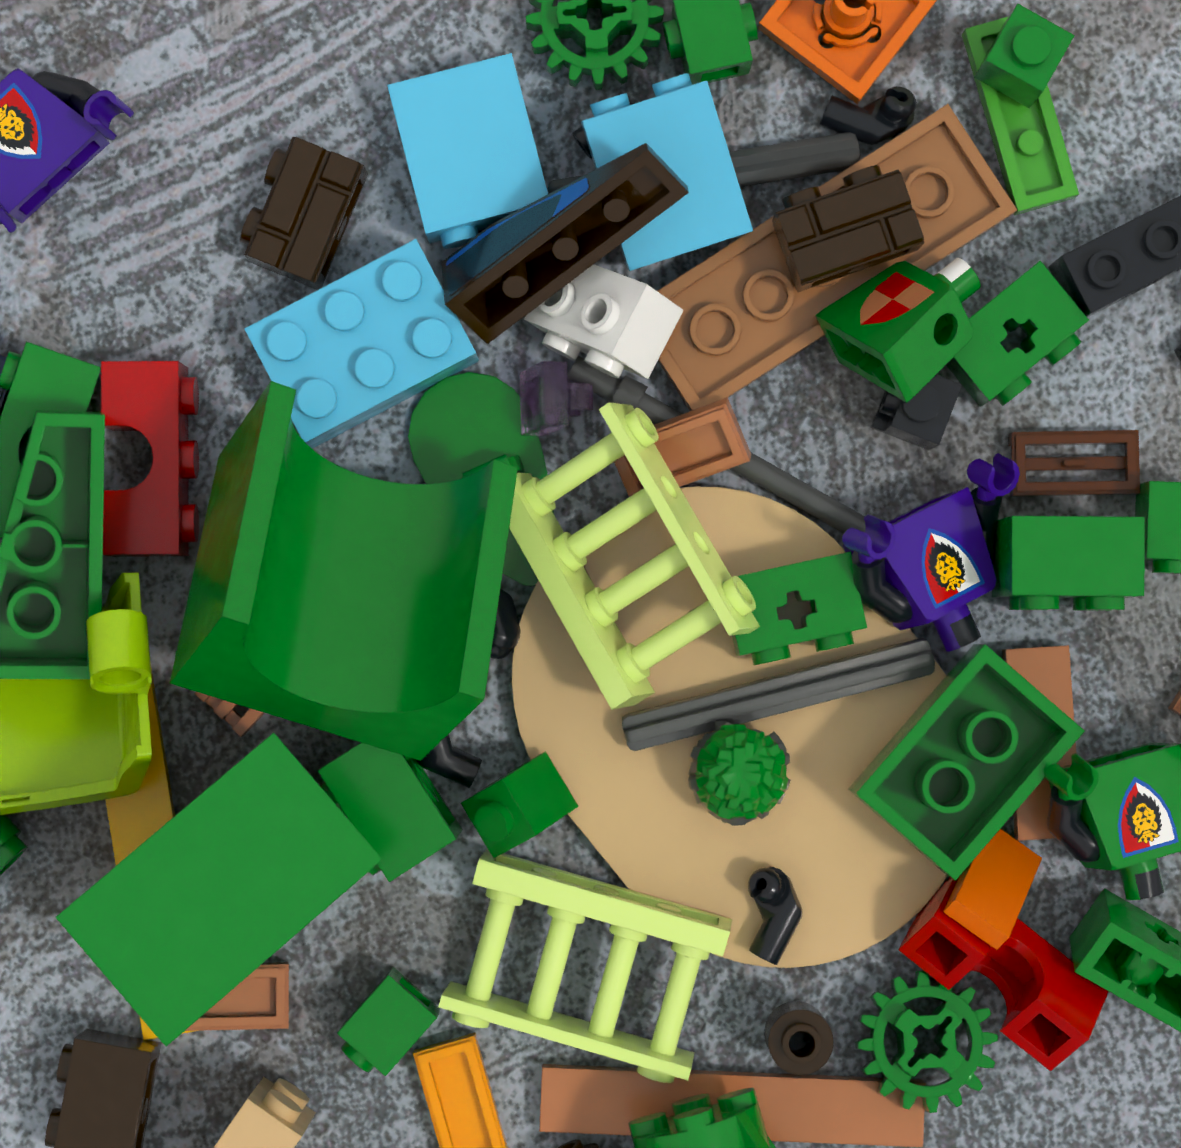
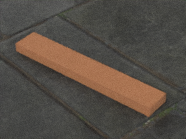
[539,1064,926,1147]

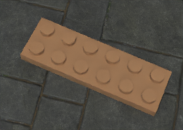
[658,104,1017,411]

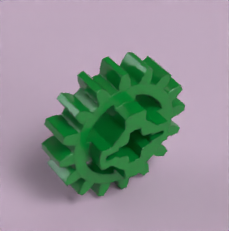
[526,0,664,90]
[855,971,998,1113]

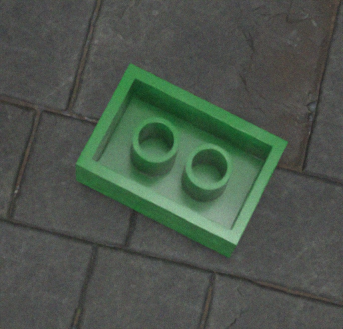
[848,644,1085,881]

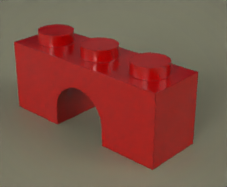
[101,361,199,557]
[898,877,1109,1071]

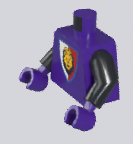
[0,68,134,233]
[842,453,1020,652]

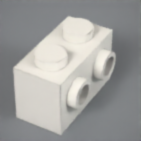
[524,264,684,379]

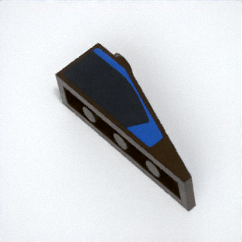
[441,143,689,344]

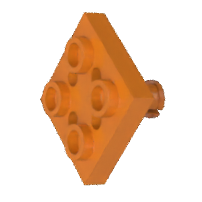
[757,0,937,105]

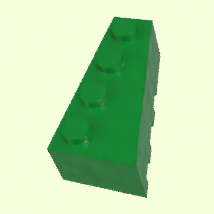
[0,411,105,679]

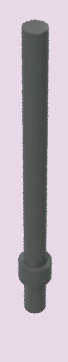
[566,355,866,533]

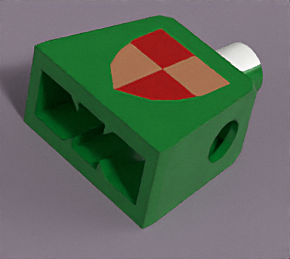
[815,258,981,403]

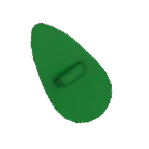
[408,372,554,587]

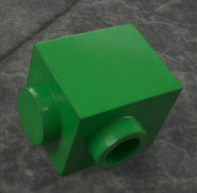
[663,0,758,85]

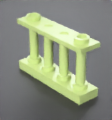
[509,402,760,710]
[438,849,732,1083]

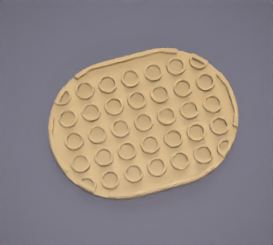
[512,486,947,968]

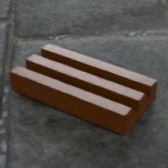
[1008,430,1140,497]

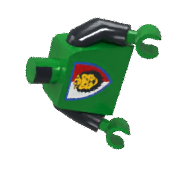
[1045,743,1181,900]

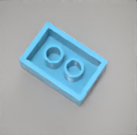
[244,239,479,449]

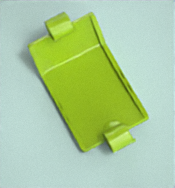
[0,572,152,815]

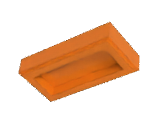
[943,829,1042,950]

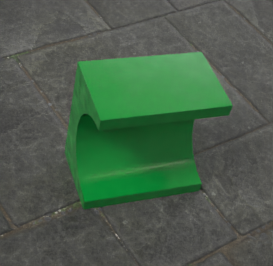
[170,381,518,761]
[55,732,383,1047]

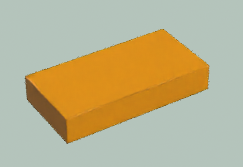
[413,1033,508,1148]

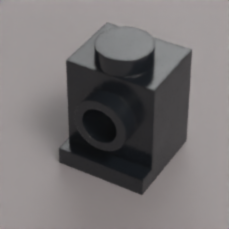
[870,375,962,450]

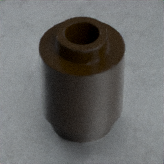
[764,1001,834,1075]

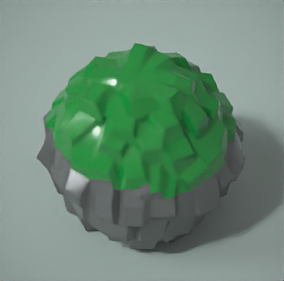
[688,721,791,826]

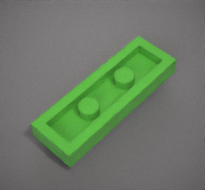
[962,16,1079,216]

